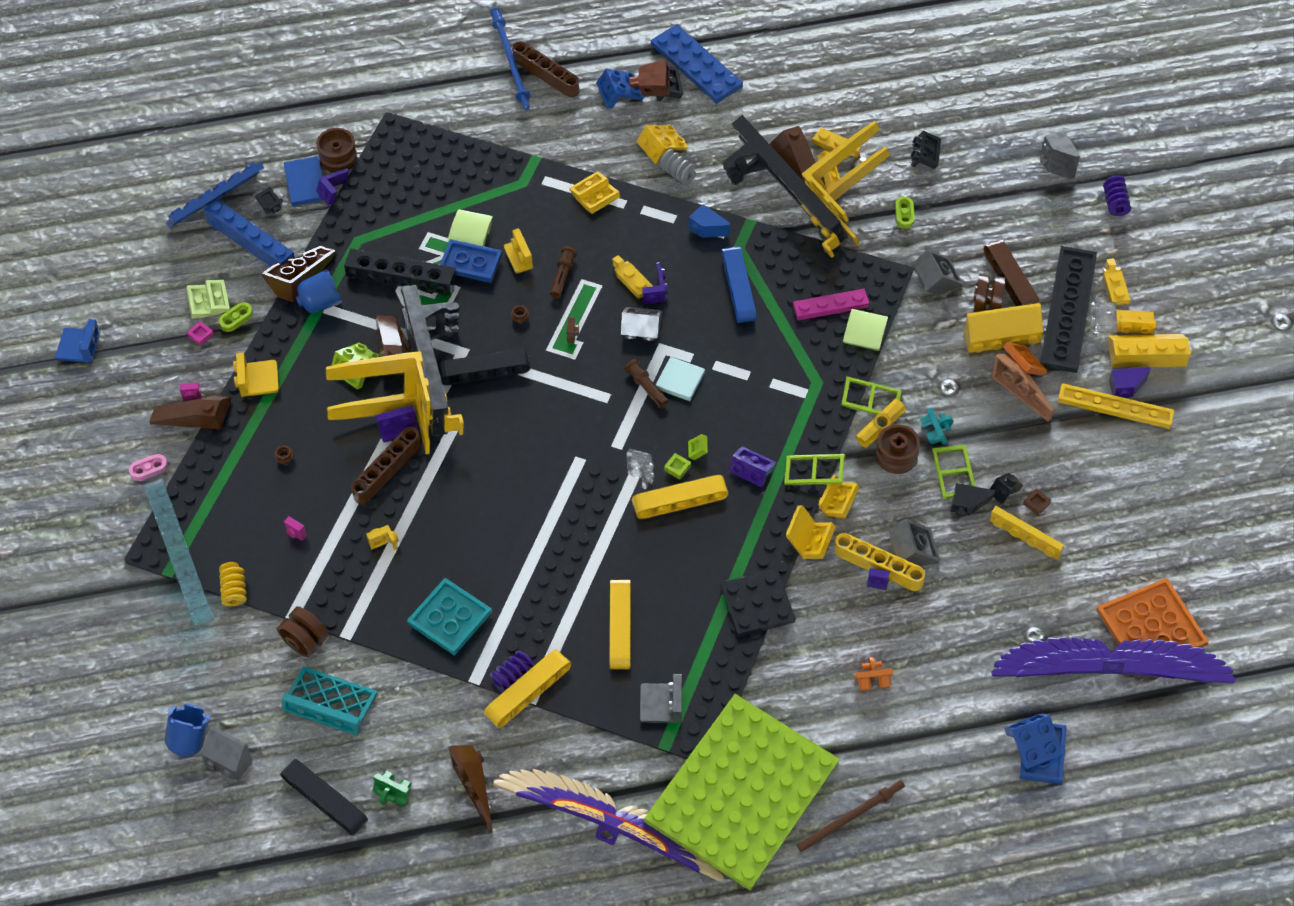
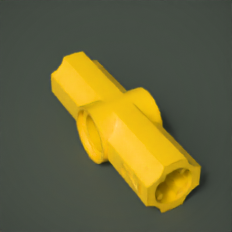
[855,399,907,449]

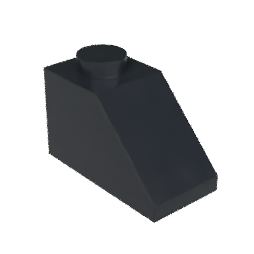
[950,483,995,516]

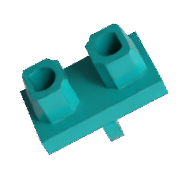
[920,407,954,445]

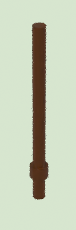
[797,780,905,852]

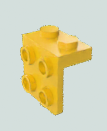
[636,125,688,164]
[233,352,279,397]
[786,505,836,559]

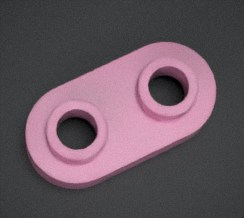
[129,454,168,481]

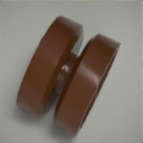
[316,127,358,173]
[973,274,1005,313]
[876,424,920,474]
[277,606,329,658]

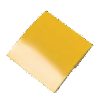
[569,171,620,214]

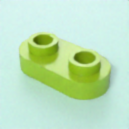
[895,196,915,229]
[219,302,253,332]

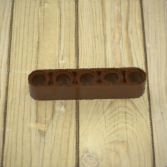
[512,41,580,97]
[984,239,1040,306]
[351,427,421,504]

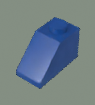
[689,204,730,238]

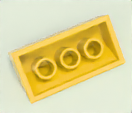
[963,303,1043,353]
[1107,334,1191,368]

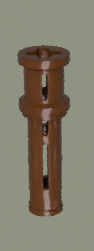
[549,246,577,299]
[624,359,669,409]

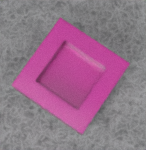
[187,321,214,347]
[180,382,202,401]
[284,516,307,541]

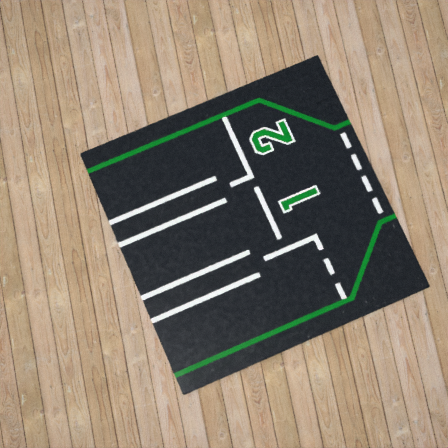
[124,112,913,759]

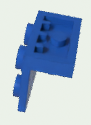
[596,69,644,109]
[55,319,101,363]
[1004,713,1063,769]

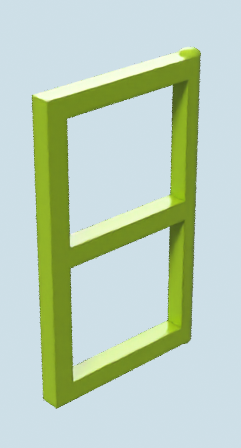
[841,376,902,415]
[932,445,976,499]
[785,454,845,485]

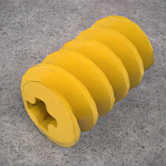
[219,562,247,607]

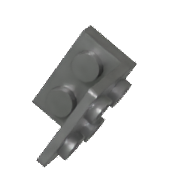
[640,674,682,723]

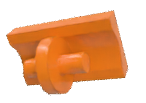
[854,656,893,691]

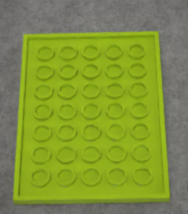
[644,694,840,891]

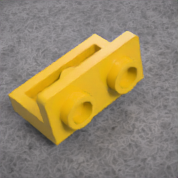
[819,475,860,518]

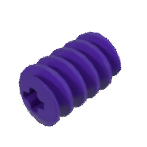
[1103,175,1131,216]
[490,651,535,693]

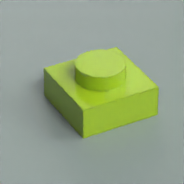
[688,434,708,460]
[664,453,691,480]

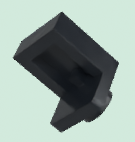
[255,187,283,215]
[990,473,1023,504]

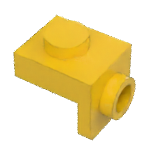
[366,525,399,550]

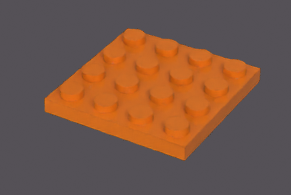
[1096,578,1209,648]

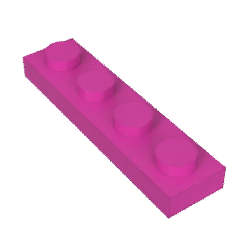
[793,289,869,321]

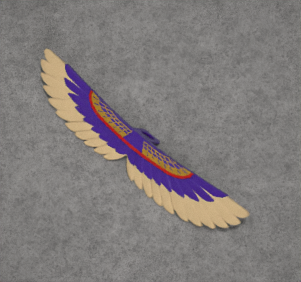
[493,769,724,882]

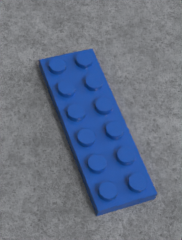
[651,24,743,104]
[166,162,264,229]

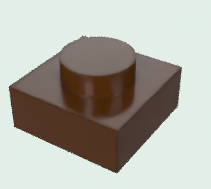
[566,317,579,343]
[1023,489,1052,516]

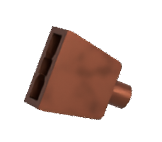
[629,59,670,96]

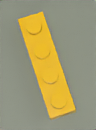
[990,506,1064,560]

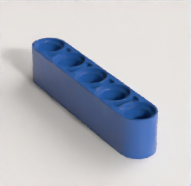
[722,246,757,323]

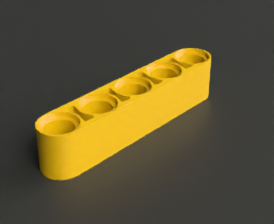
[632,475,729,519]
[834,533,925,591]
[610,580,631,669]
[484,649,571,728]

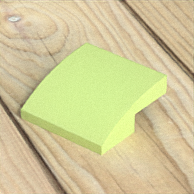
[448,209,493,246]
[186,280,230,319]
[843,309,888,351]

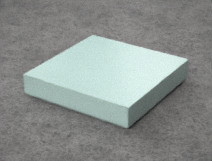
[656,357,705,401]

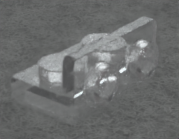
[1090,295,1117,336]
[626,449,654,489]

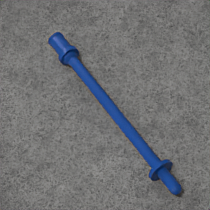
[490,8,531,110]

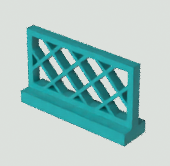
[281,666,378,736]

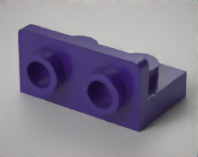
[376,405,420,443]
[728,446,776,487]

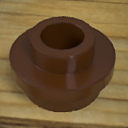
[511,305,529,323]
[274,445,294,464]

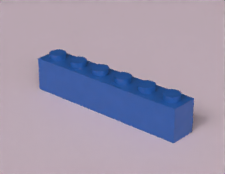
[204,198,295,267]

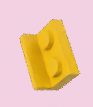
[504,228,533,273]
[1115,310,1156,335]

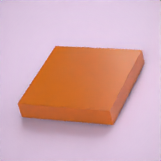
[1003,342,1048,376]

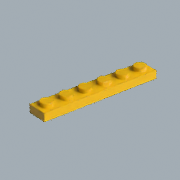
[1057,383,1174,429]

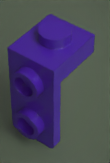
[316,168,350,206]
[642,262,668,304]
[867,561,890,590]

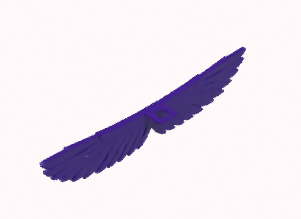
[991,637,1236,683]

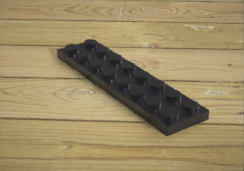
[1040,246,1097,373]

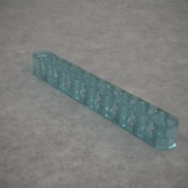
[144,478,214,627]

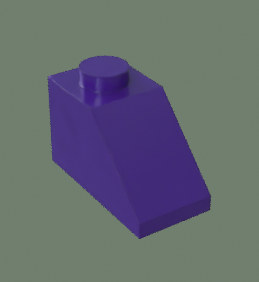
[1109,367,1150,398]

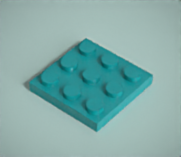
[407,578,492,656]

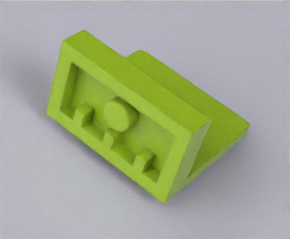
[331,343,379,389]

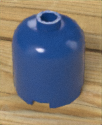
[295,269,342,313]
[165,704,210,757]

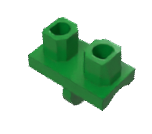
[372,771,412,807]

